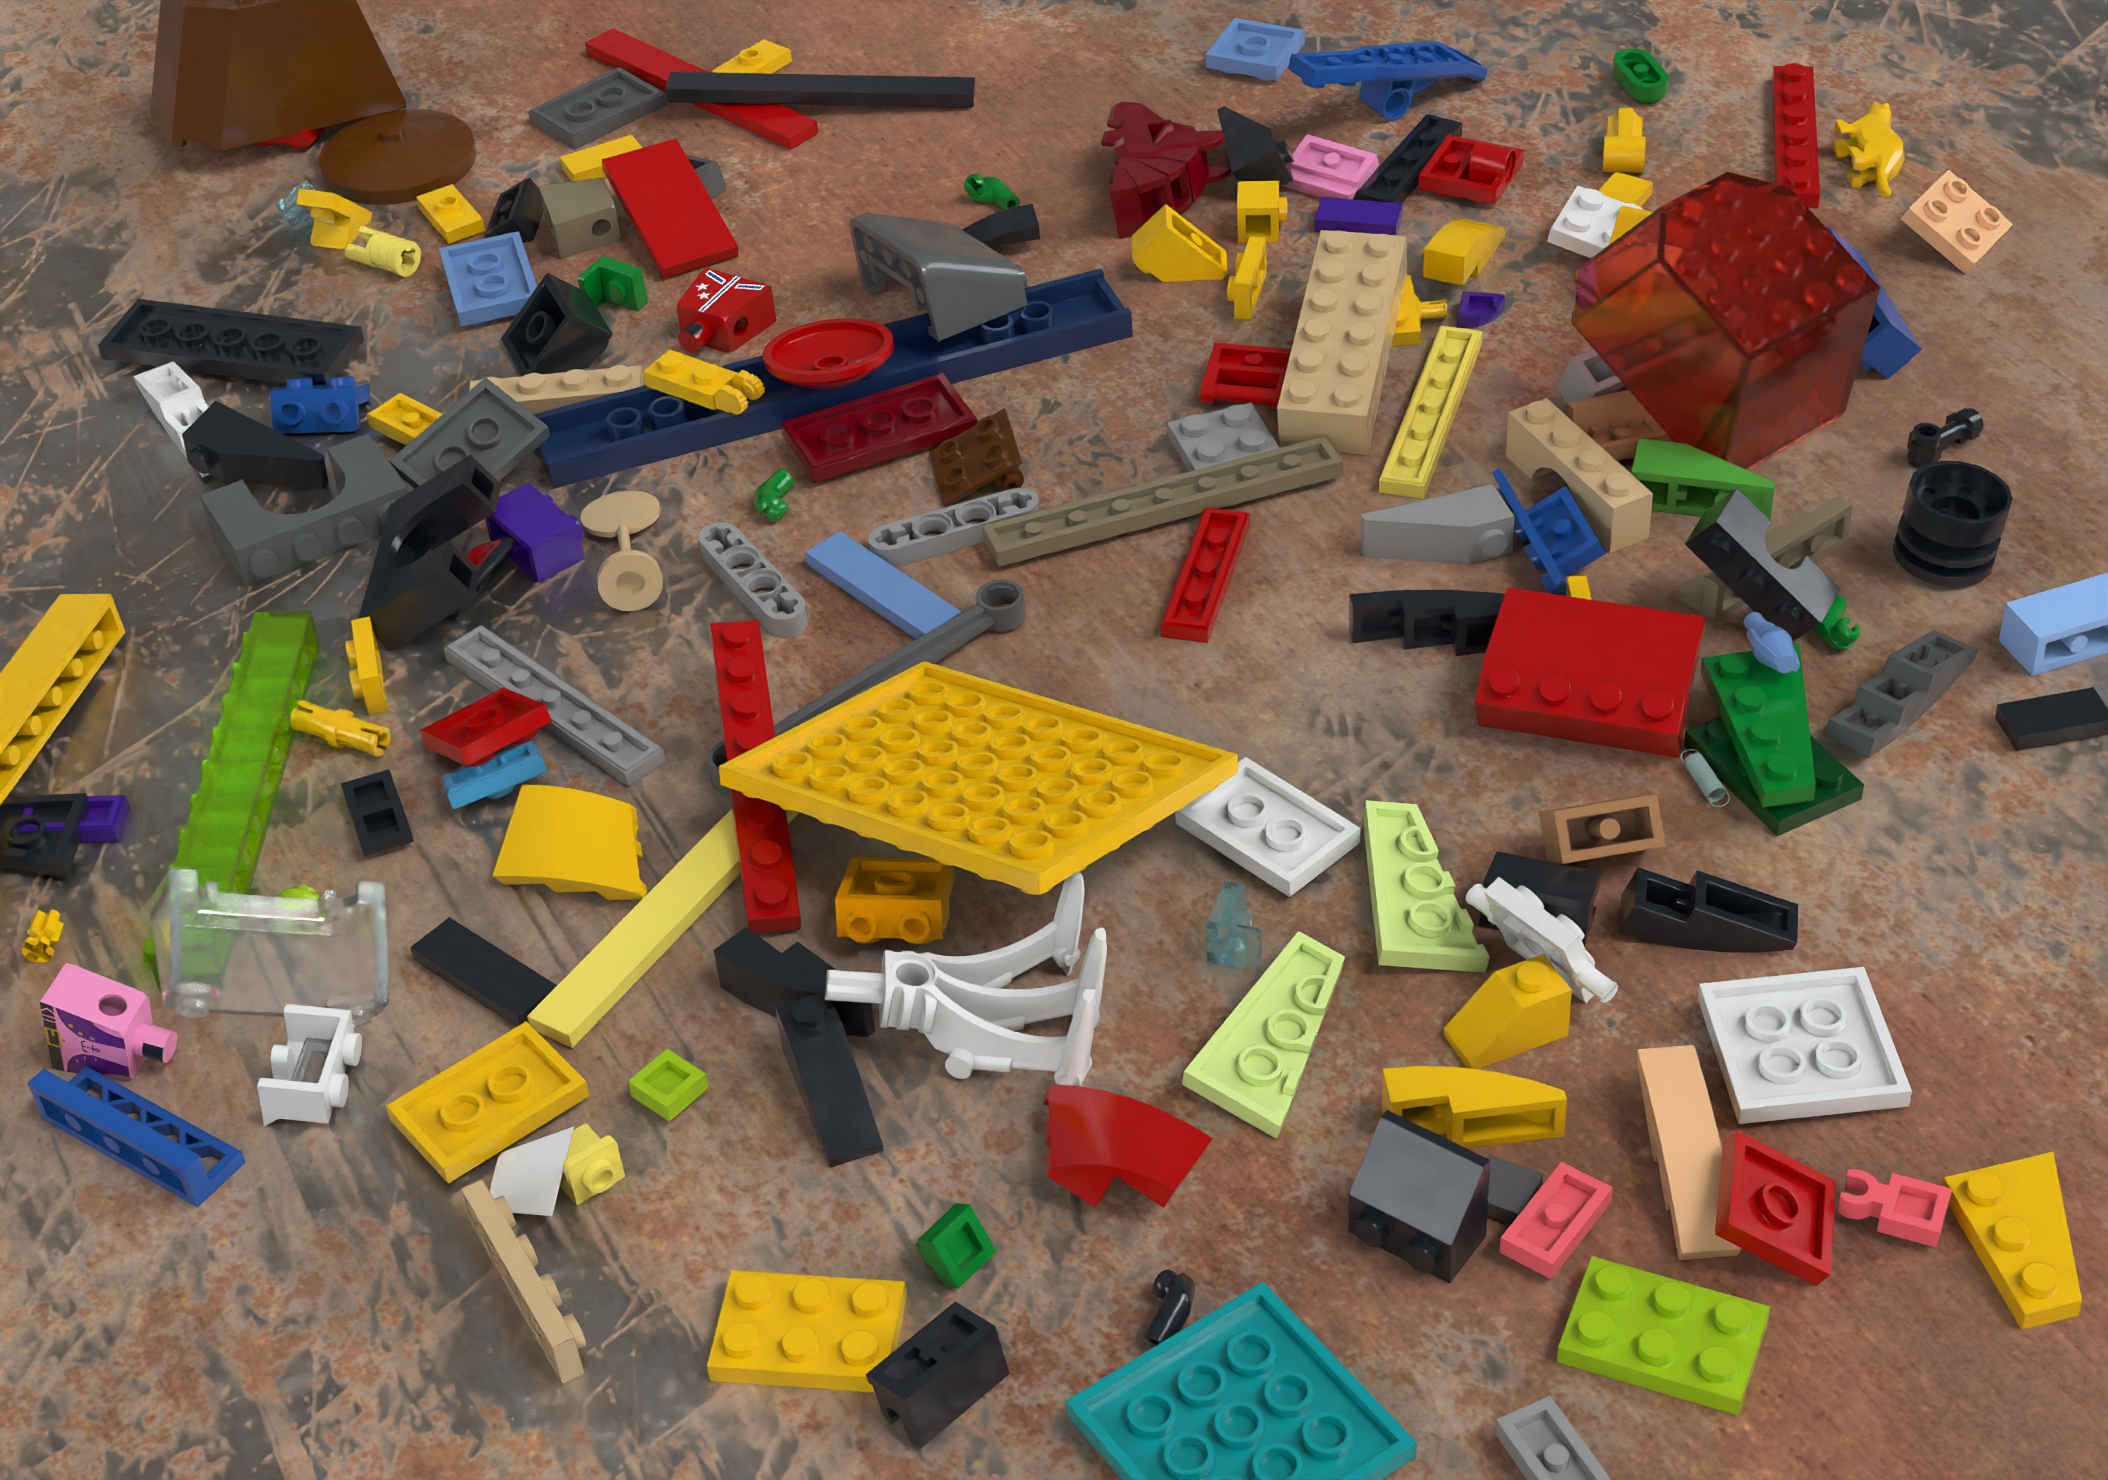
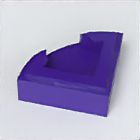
[1456,291,1505,328]

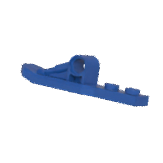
[1288,41,1488,121]

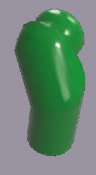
[753,469,794,522]

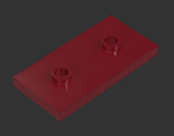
[781,373,978,483]

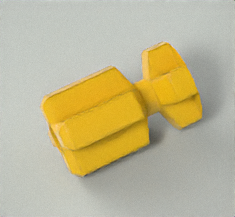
[21,909,64,963]

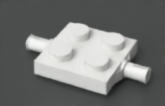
[1466,877,1618,1003]

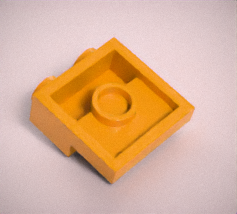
[835,857,956,944]

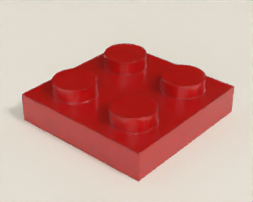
[419,687,552,766]
[1715,1130,1836,1286]

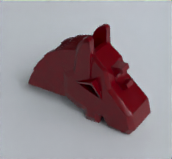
[1101,101,1231,239]

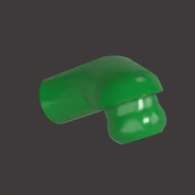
[964,174,1020,210]
[1813,594,1860,651]

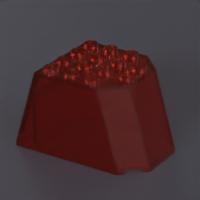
[1571,172,1880,471]

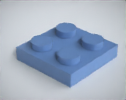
[1205,18,1305,81]

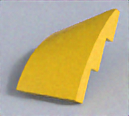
[492,785,647,900]

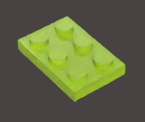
[1557,1256,1770,1416]

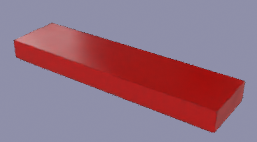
[1161,507,1250,643]

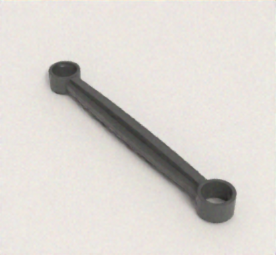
[707,579,1025,795]

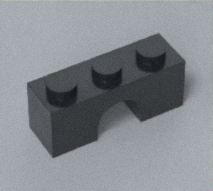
[1685,488,1840,641]

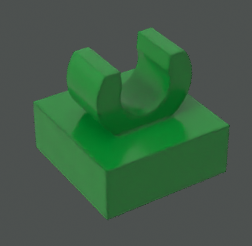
[915,1203,997,1289]

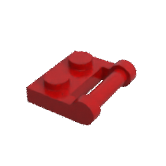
[1200,343,1292,411]

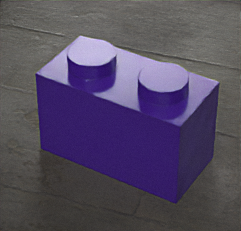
[485,483,585,583]

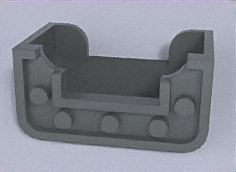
[849,213,1028,341]

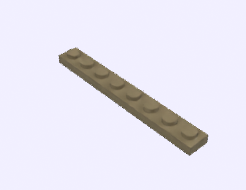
[982,436,1343,567]

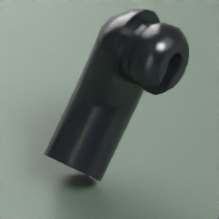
[1143,1269,1195,1346]

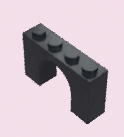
[358,454,502,651]

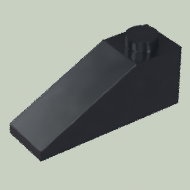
[1217,106,1295,187]
[182,400,329,489]
[775,991,884,1168]

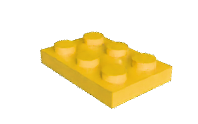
[386,1021,590,1184]
[707,1270,907,1393]

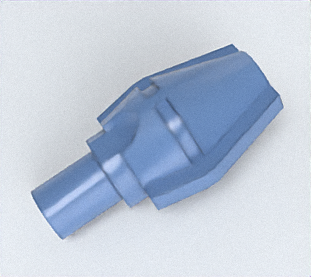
[1744,612,1801,673]

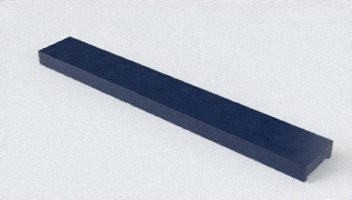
[533,268,1133,489]

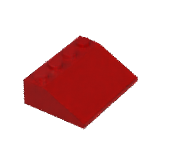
[1475,587,1706,758]

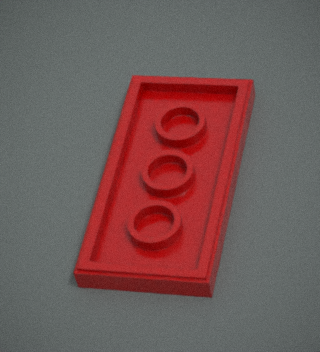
[602,138,738,279]

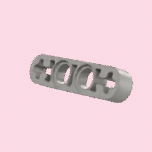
[868,488,1040,567]
[698,522,808,638]

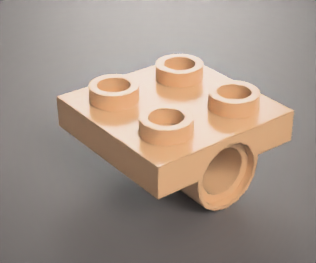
[1900,170,2013,274]

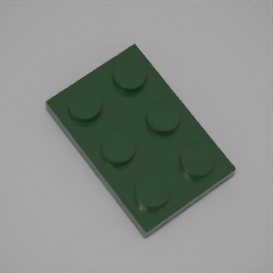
[1684,716,1864,836]

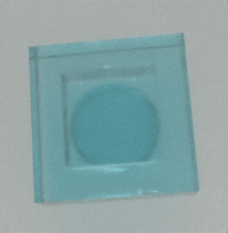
[276,179,316,228]

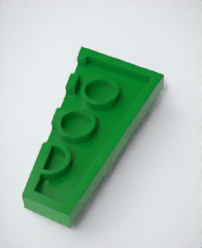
[1700,644,1816,808]

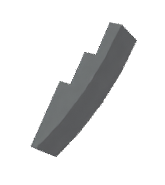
[1824,630,1978,757]

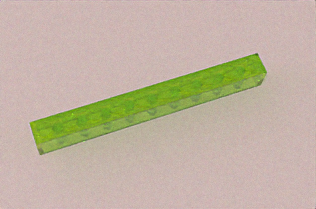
[143,610,321,990]

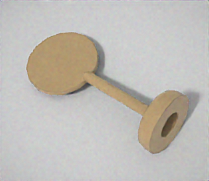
[580,490,663,611]

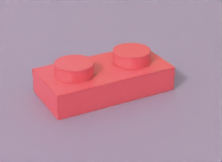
[1500,1161,1613,1280]

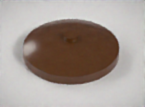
[319,109,476,205]

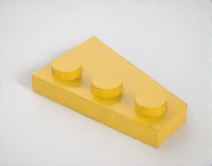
[1942,1152,2082,1330]

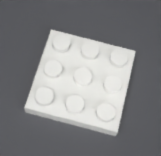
[1698,967,1912,1124]

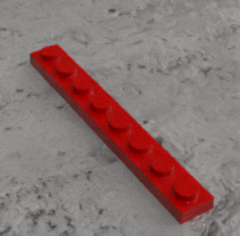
[710,620,801,933]

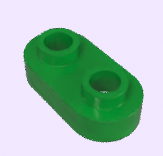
[1613,49,1669,104]

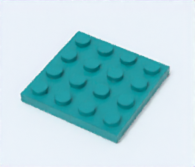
[1065,1281,1417,1480]

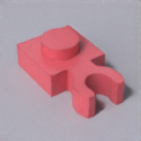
[1837,1169,1952,1248]

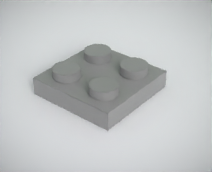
[1167,403,1279,472]

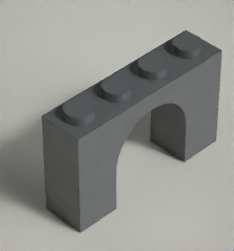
[200,433,409,587]

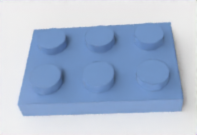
[439,231,537,327]

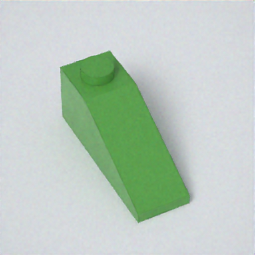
[1631,438,1775,521]

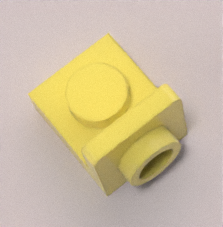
[560,1123,625,1205]

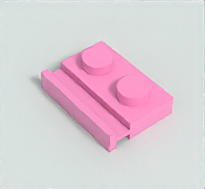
[1282,134,1379,200]

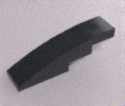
[1349,590,1505,656]

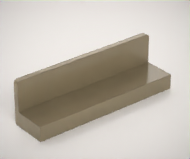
[1674,496,1853,623]

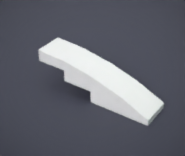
[133,361,210,477]

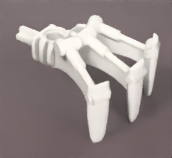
[825,872,1107,1086]

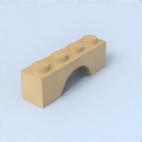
[1506,398,1653,553]

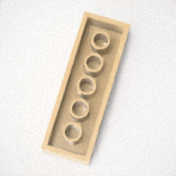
[1277,230,1407,455]

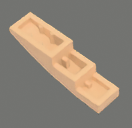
[1636,1045,1742,1260]

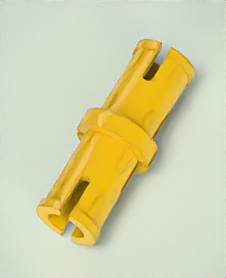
[290,700,391,757]

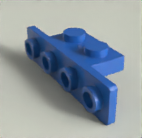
[1492,467,1606,596]

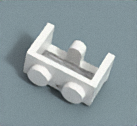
[257,1004,362,1127]

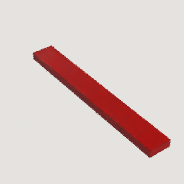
[585,28,818,150]

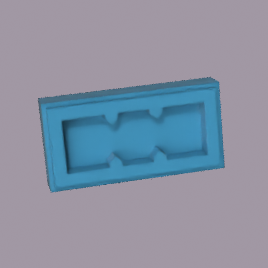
[440,741,548,809]

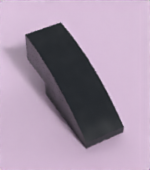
[1618,867,1798,952]
[714,927,875,1037]

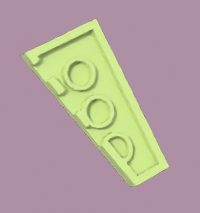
[1362,800,1490,973]
[1182,931,1345,1140]

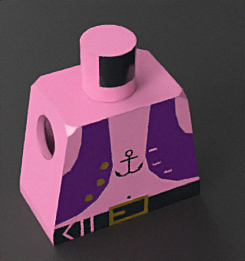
[40,963,178,1082]

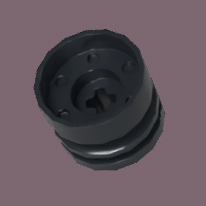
[1892,461,2013,587]

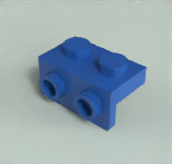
[270,376,370,434]

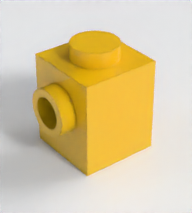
[1237,181,1287,244]

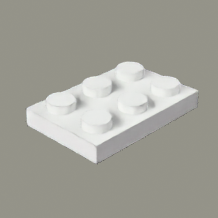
[1547,185,1695,286]
[1175,757,1360,897]

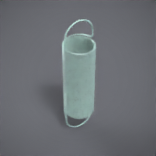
[1680,749,1730,807]

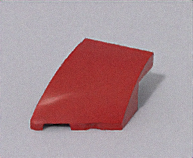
[1043,1084,1213,1208]

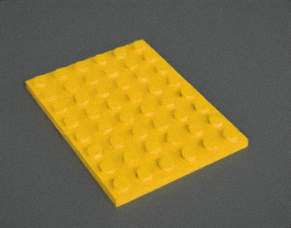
[719,661,1238,895]

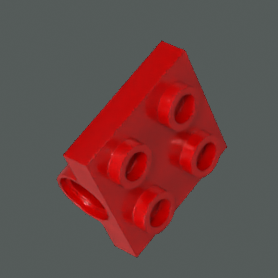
[1418,135,1524,205]

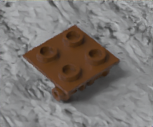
[929,408,1024,507]

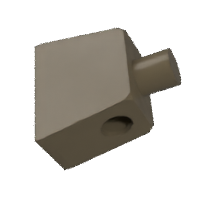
[539,178,629,259]

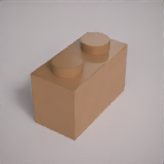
[1539,794,1666,864]

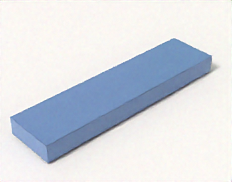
[805,531,962,639]

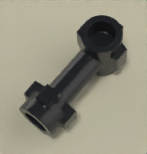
[1907,408,1984,468]

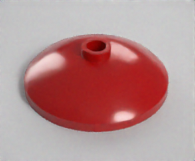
[763,318,894,390]

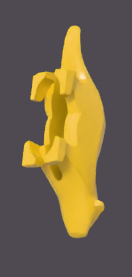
[1833,102,1905,199]

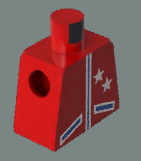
[677,267,776,353]

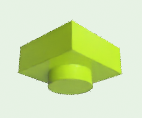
[628,1048,709,1122]

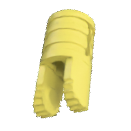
[344,225,421,277]

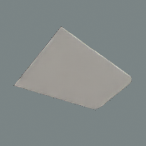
[489,1127,574,1216]

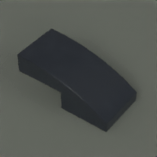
[963,204,1040,254]
[341,769,414,856]

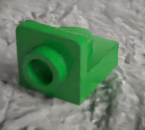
[578,256,648,311]

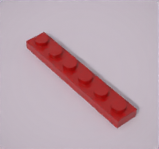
[1772,63,1820,208]

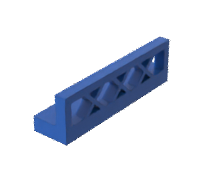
[28,1066,246,1207]

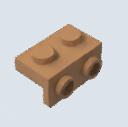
[1568,386,1676,461]

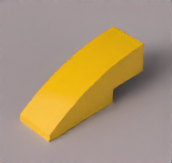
[1423,218,1506,286]
[1382,1066,1567,1149]

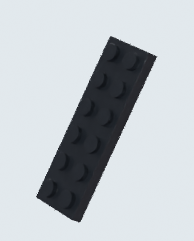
[98,299,364,385]

